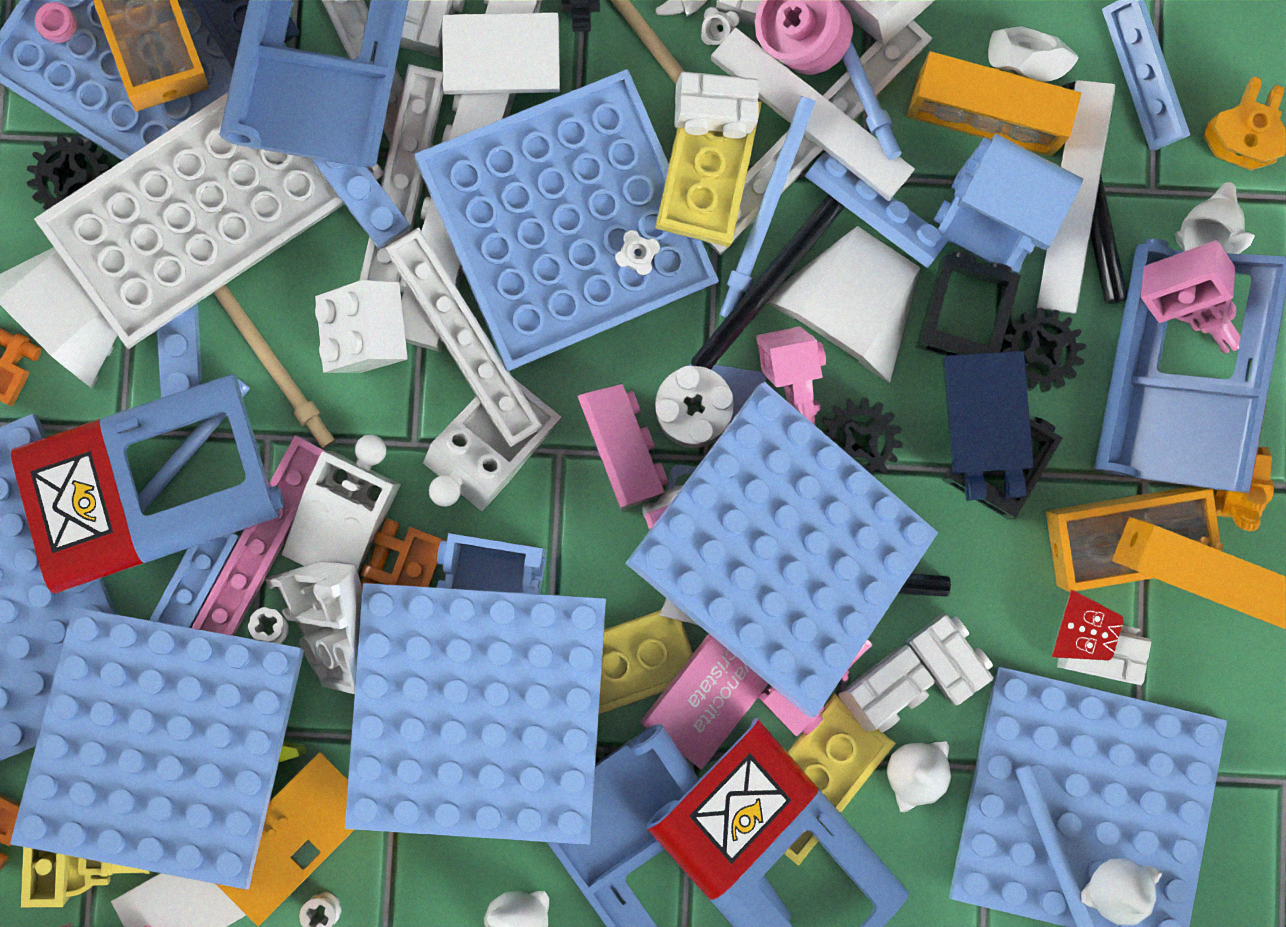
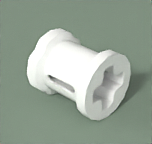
[248,607,289,644]
[299,892,342,927]

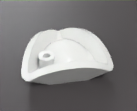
[988,26,1079,82]

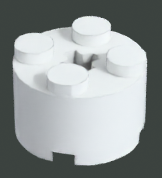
[655,366,734,448]

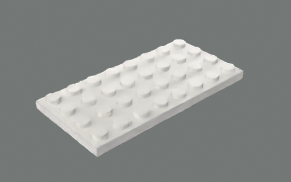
[34,92,384,349]

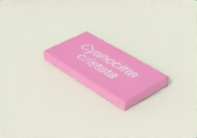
[640,634,768,770]

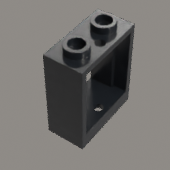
[916,252,1021,356]
[942,417,1063,519]

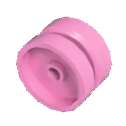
[755,0,853,75]

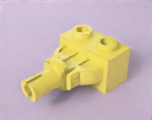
[21,847,150,908]

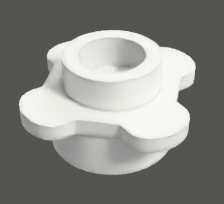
[701,7,740,45]
[615,230,660,275]

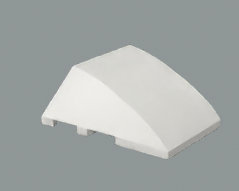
[766,226,921,383]
[0,247,117,388]
[265,562,362,694]

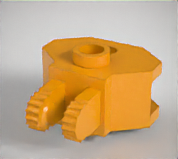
[1203,76,1286,171]
[1213,446,1274,532]

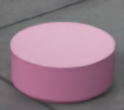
[34,2,77,43]

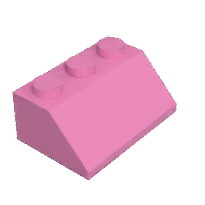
[578,384,669,511]

